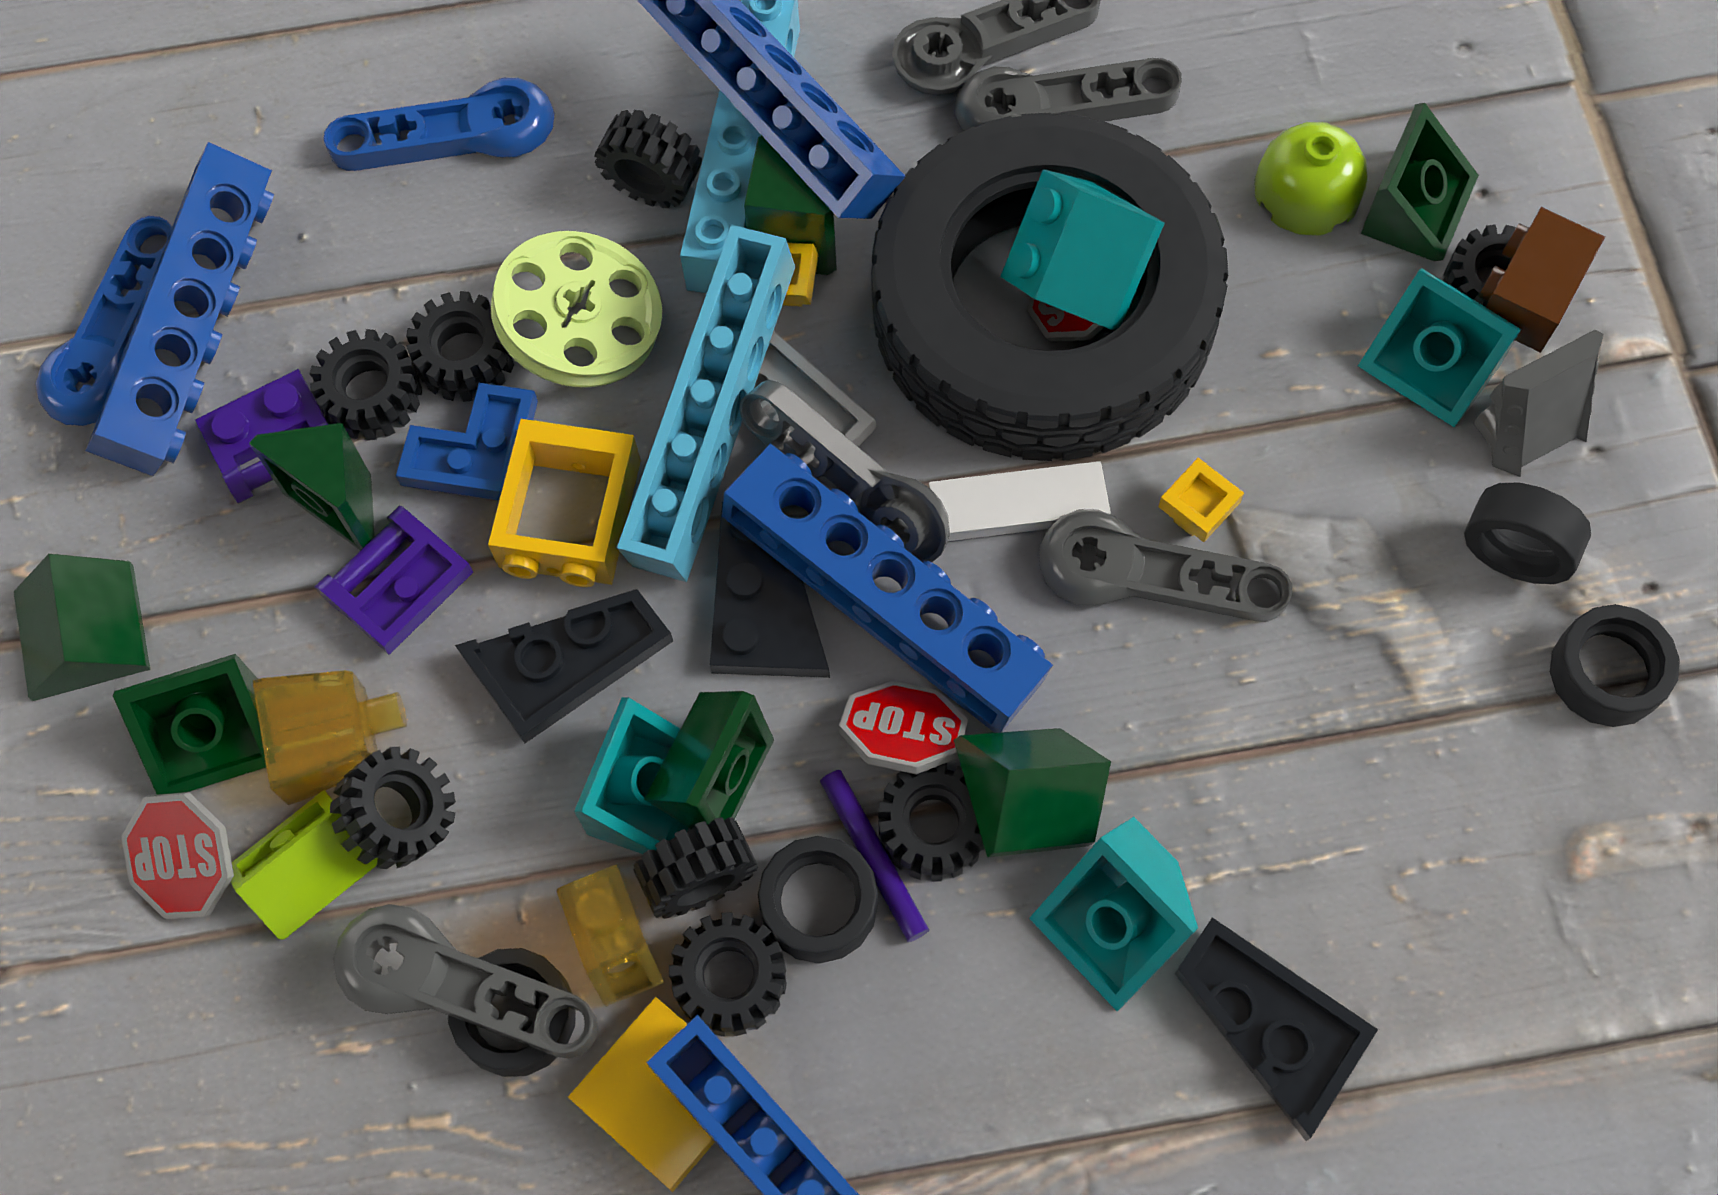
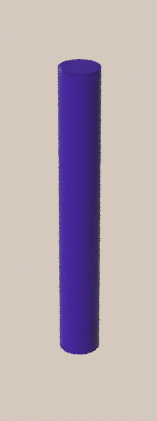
[820,770,929,942]

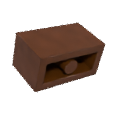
[1478,207,1606,353]

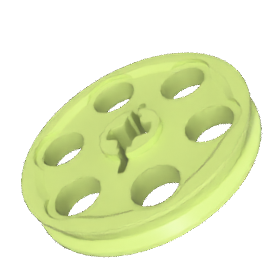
[491,231,662,387]

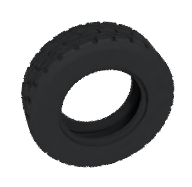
[871,113,1228,461]

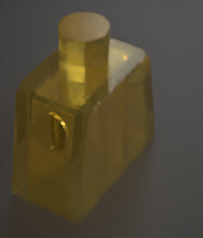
[252,670,407,805]
[556,865,665,1007]

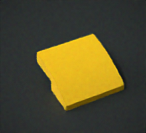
[568,997,715,1192]

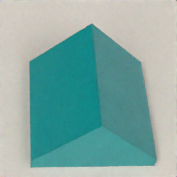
[1358,268,1522,427]
[574,697,688,854]

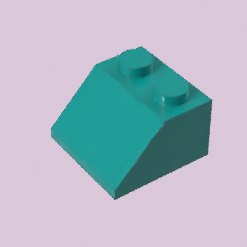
[1000,169,1165,330]

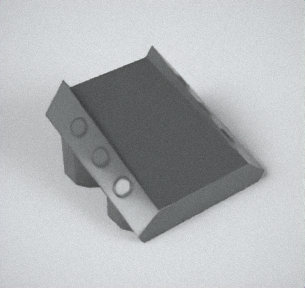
[1474,330,1604,477]

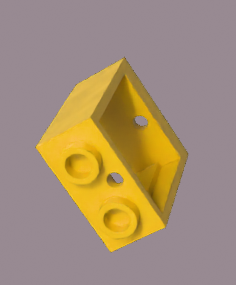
[488,419,641,587]

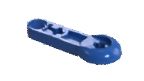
[323,78,555,171]
[36,216,172,426]

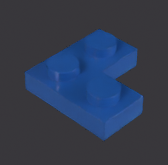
[396,383,538,500]

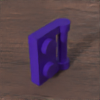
[195,369,329,504]
[314,505,473,655]

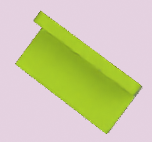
[231,790,378,940]

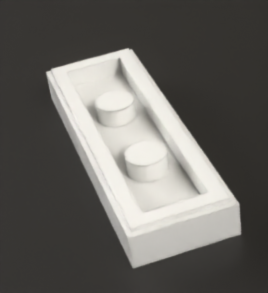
[929,461,1111,541]

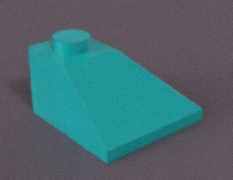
[1029,816,1198,1011]

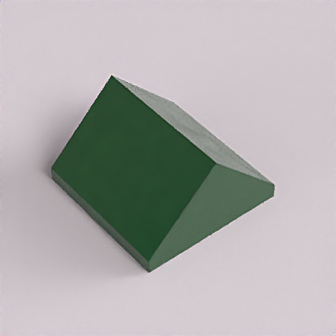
[1361,102,1479,261]
[744,135,837,275]
[249,423,375,550]
[14,553,151,701]
[113,654,279,795]
[644,691,774,830]
[954,728,1111,858]

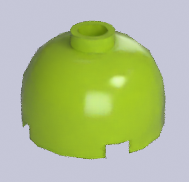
[1254,122,1368,235]

